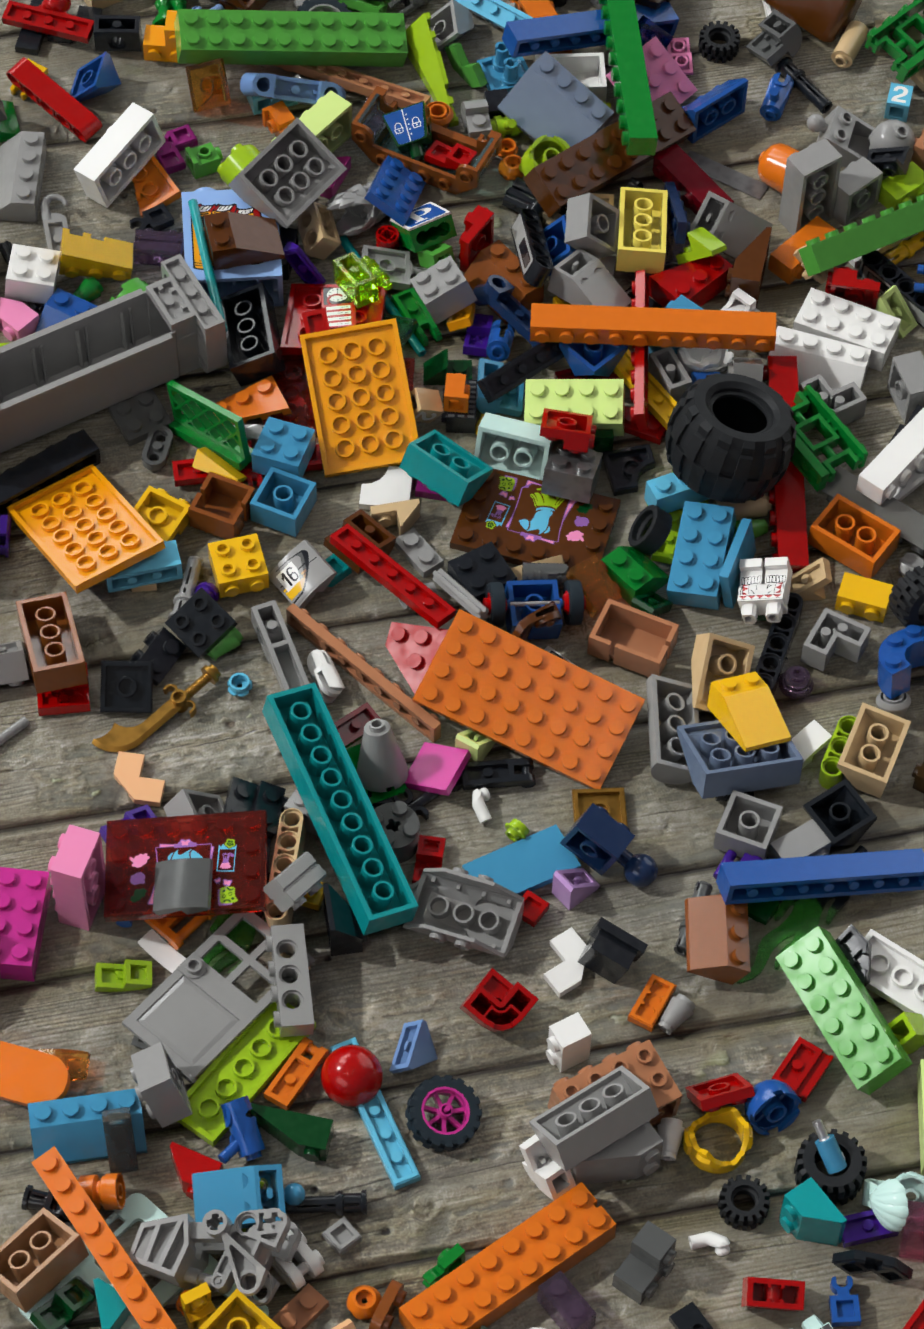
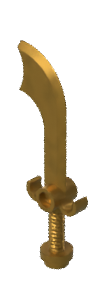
[92,664,221,752]

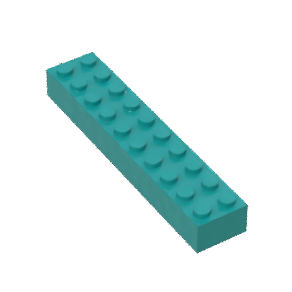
[262,682,419,936]

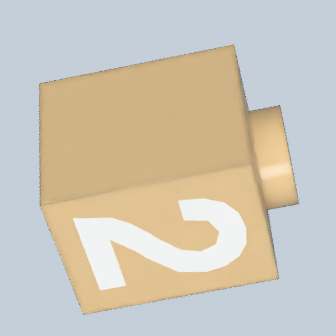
[410,387,444,423]

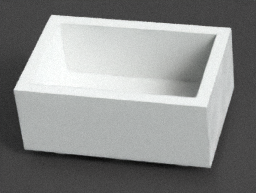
[535,52,607,102]

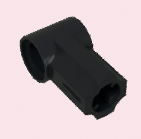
[502,187,544,222]

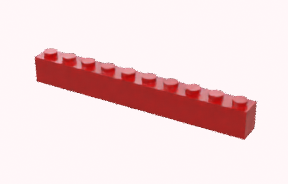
[763,356,809,574]

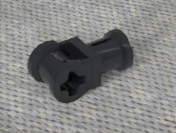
[21,1185,72,1226]

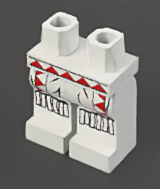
[737,557,793,624]

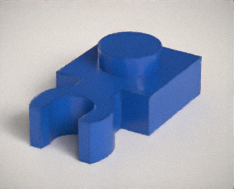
[828,1276,861,1327]

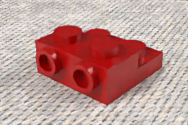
[459,205,494,272]
[825,267,881,310]
[540,408,597,454]

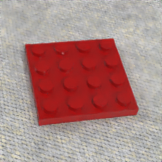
[280,283,387,355]

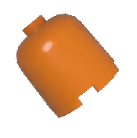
[758,143,799,194]

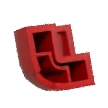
[460,968,539,1032]

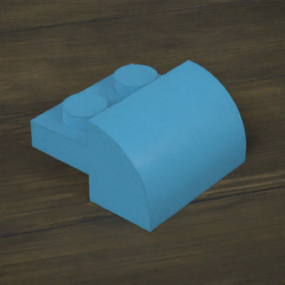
[476,358,524,417]

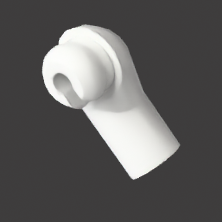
[472,787,492,824]

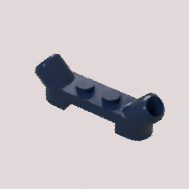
[473,275,540,347]

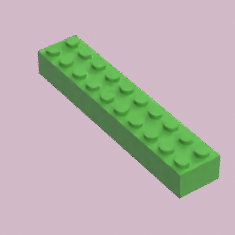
[174,9,408,67]

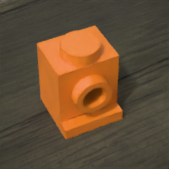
[262,101,295,136]
[444,373,470,413]

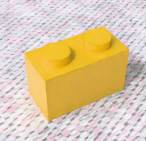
[834,572,894,623]

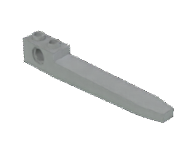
[251,600,310,691]

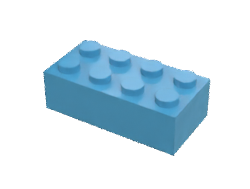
[666,501,736,610]

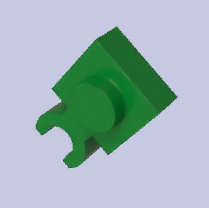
[422,1243,466,1288]

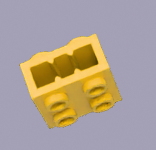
[208,533,269,598]

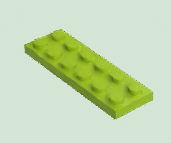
[177,1002,317,1147]

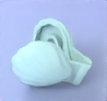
[862,1171,924,1232]

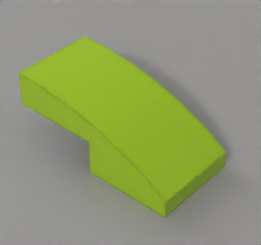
[95,959,152,992]

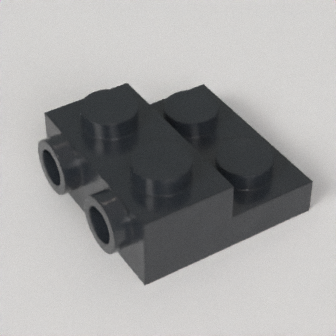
[220,776,289,840]

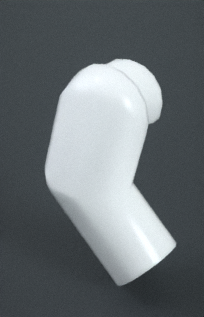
[688,1231,730,1256]

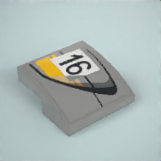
[269,540,337,609]

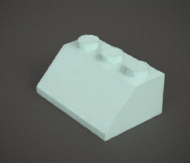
[474,412,555,481]

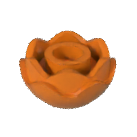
[498,154,524,180]
[346,1285,382,1320]

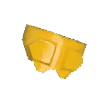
[683,1106,753,1174]

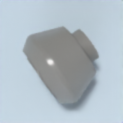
[876,691,911,718]

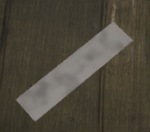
[687,150,769,200]

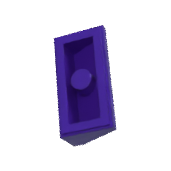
[283,241,326,284]

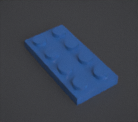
[364,155,426,226]

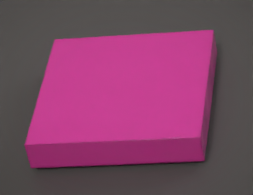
[405,742,471,796]

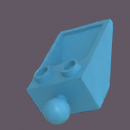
[192,1164,305,1230]

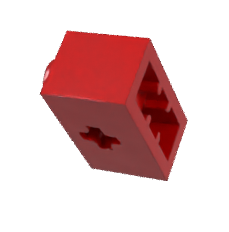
[741,1277,805,1312]

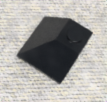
[323,883,368,956]

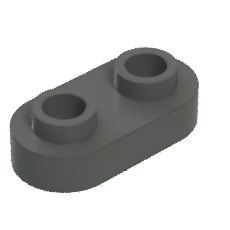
[142,426,173,471]

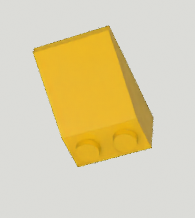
[707,671,791,752]
[199,1289,282,1329]

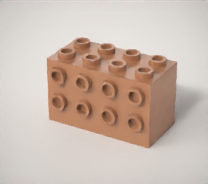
[547,1040,683,1126]

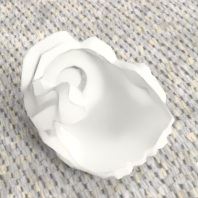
[677,347,734,376]

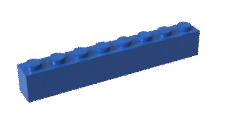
[502,1,679,58]
[716,848,924,905]

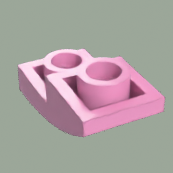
[666,37,693,75]

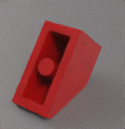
[170,1142,223,1200]

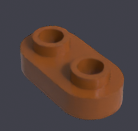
[369,1279,407,1329]

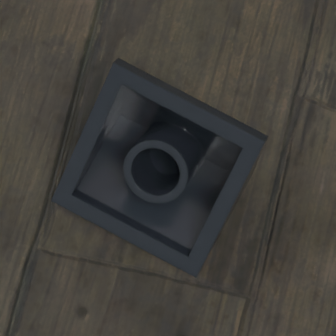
[803,779,877,847]

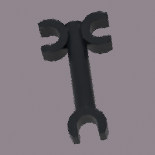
[393,779,462,820]

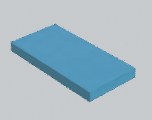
[462,824,581,896]

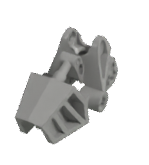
[129,1208,302,1306]

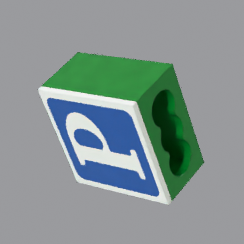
[390,202,457,253]

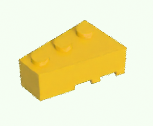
[59,228,133,281]

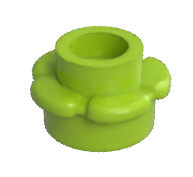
[505,818,529,842]

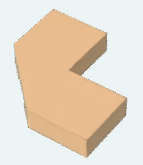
[114,751,165,807]

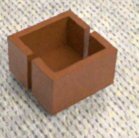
[188,472,255,539]

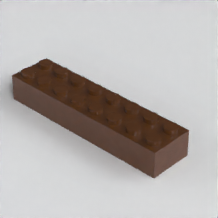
[523,91,697,218]

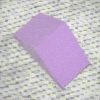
[552,868,600,911]

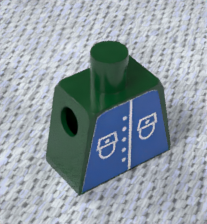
[382,101,433,161]

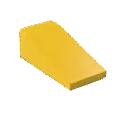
[192,447,246,482]

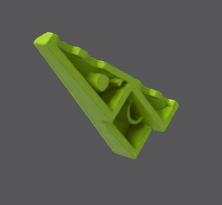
[406,12,459,127]

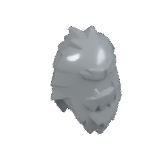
[327,181,386,236]

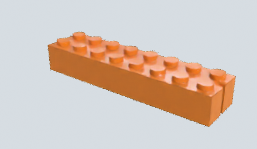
[399,1182,617,1329]

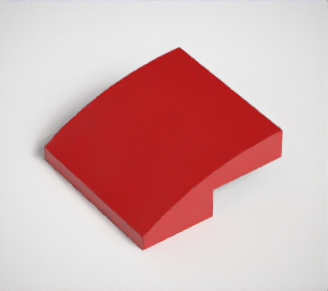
[37,662,91,716]

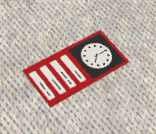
[321,282,356,328]

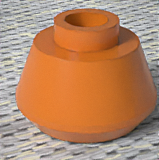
[427,101,454,128]

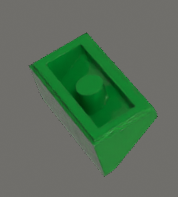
[0,100,20,142]

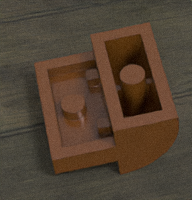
[323,509,396,574]

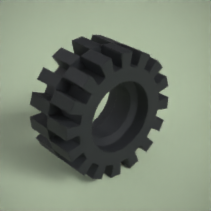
[698,21,740,63]
[718,1175,770,1231]

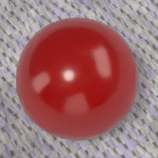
[321,1045,383,1107]

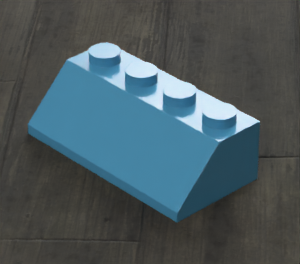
[28,1088,148,1164]

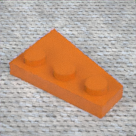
[213,375,292,426]

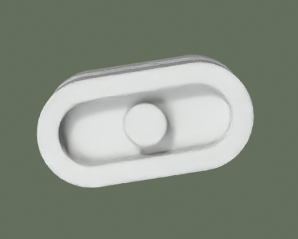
[272,1230,325,1292]

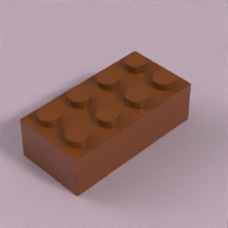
[16,591,88,694]

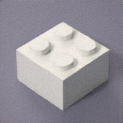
[4,244,61,304]

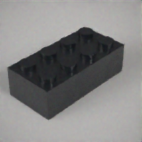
[220,282,286,386]

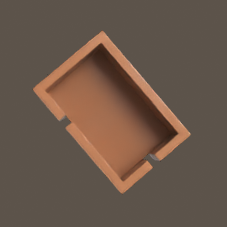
[587,598,679,677]

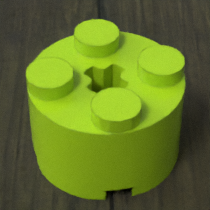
[519,135,570,177]
[217,143,261,189]

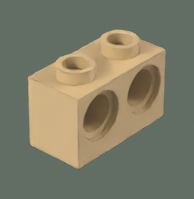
[296,202,341,260]

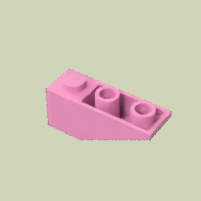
[0,297,40,341]

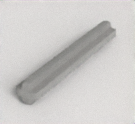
[432,568,489,620]

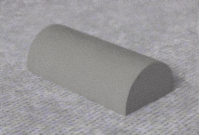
[646,674,699,784]

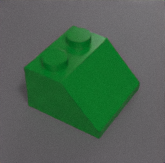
[599,546,669,605]

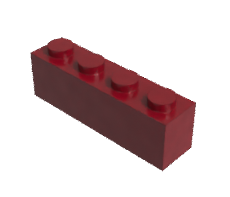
[652,143,734,215]

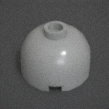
[868,119,916,150]

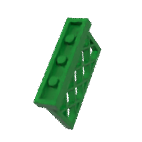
[167,380,253,471]

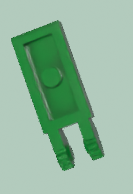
[391,287,442,347]

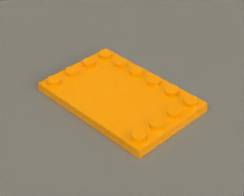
[299,318,418,478]
[6,464,166,594]

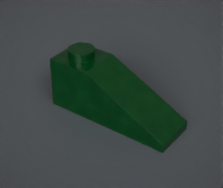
[251,1103,334,1162]

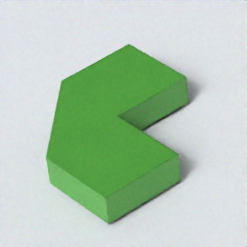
[444,43,488,88]

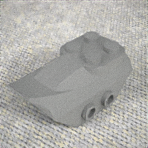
[403,867,524,958]

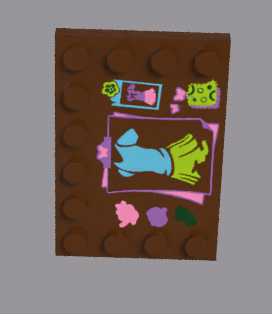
[450,469,621,584]

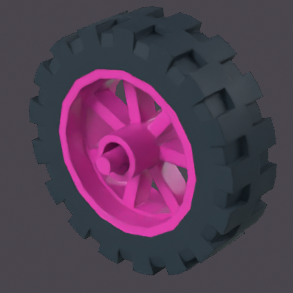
[405,1075,482,1152]

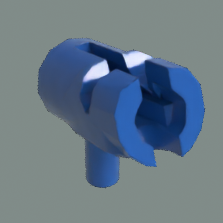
[760,73,794,121]
[486,319,515,362]
[218,1095,266,1164]

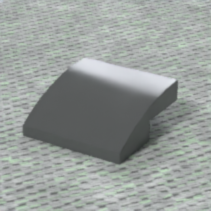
[153,858,213,916]

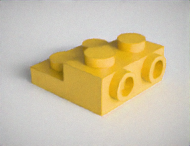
[134,485,190,541]

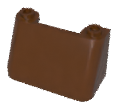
[764,0,862,42]

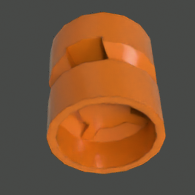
[78,1173,126,1211]

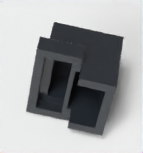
[578,917,648,984]

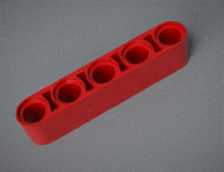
[6,57,103,142]

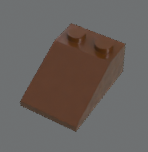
[203,211,285,270]
[725,227,772,308]

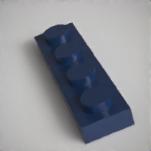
[664,181,691,244]

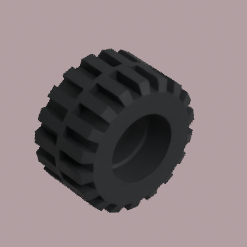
[889,566,924,627]
[794,1129,867,1206]

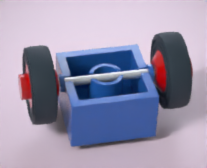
[483,579,586,640]

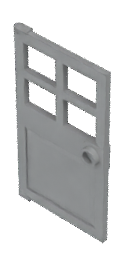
[122,904,315,1084]

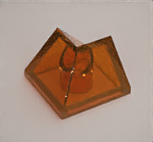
[185,58,231,113]

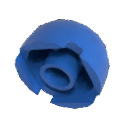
[744,1079,801,1135]

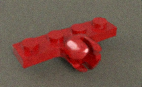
[2,0,94,44]

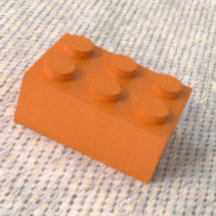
[808,494,901,579]

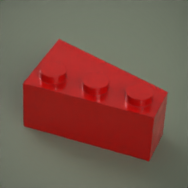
[648,254,733,308]

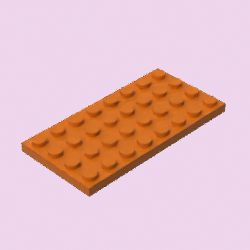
[412,609,645,789]

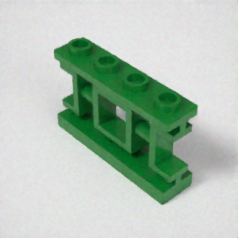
[864,0,924,84]
[791,385,868,492]

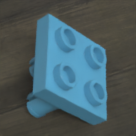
[476,41,529,93]

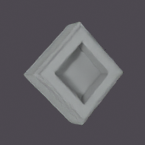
[322,1216,362,1257]

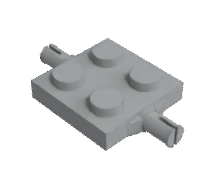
[346,245,427,291]

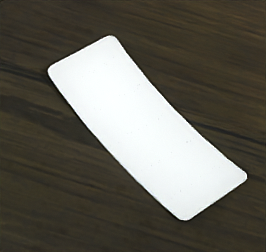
[138,929,187,973]

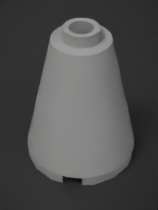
[356,718,409,793]

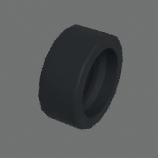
[628,505,673,555]

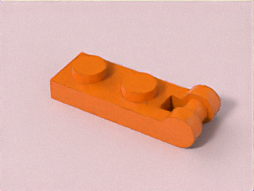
[264,1037,329,1110]

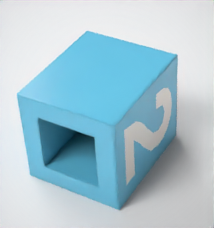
[884,82,914,122]

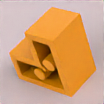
[143,10,178,63]

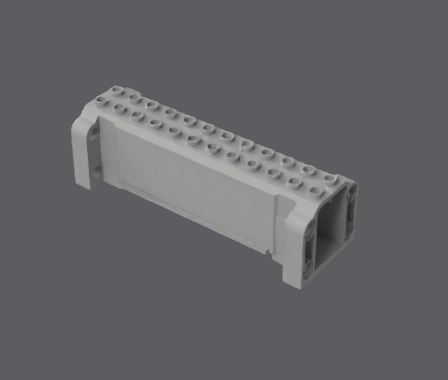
[0,254,228,453]

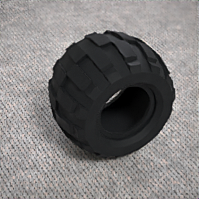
[665,373,796,503]

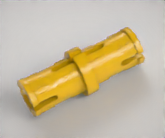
[884,231,924,265]

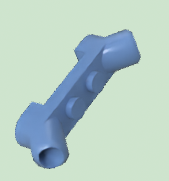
[240,72,346,105]

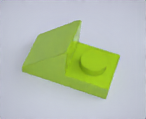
[675,227,727,264]

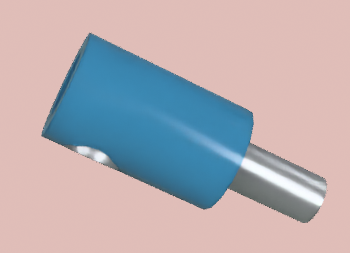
[812,1119,847,1174]

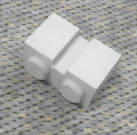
[546,1012,592,1072]

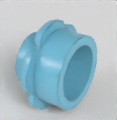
[227,673,253,697]

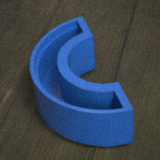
[877,625,924,700]

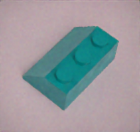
[399,429,494,507]

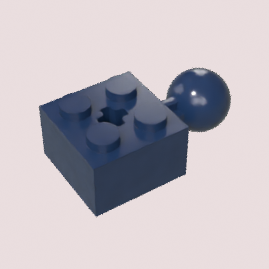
[560,803,658,887]

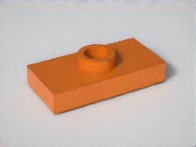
[627,974,677,1032]

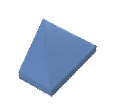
[389,1019,438,1074]

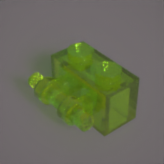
[332,252,393,309]

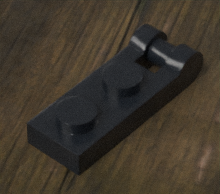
[461,758,536,790]

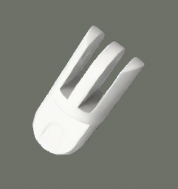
[307,649,345,704]

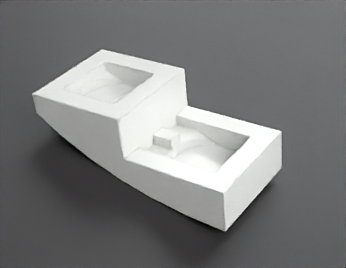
[791,720,832,769]

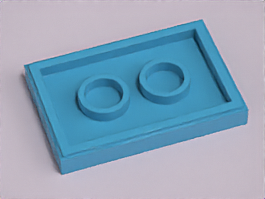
[719,518,756,609]

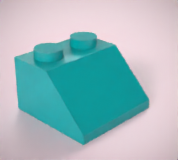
[779,1177,847,1246]

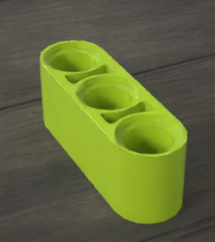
[818,715,856,789]

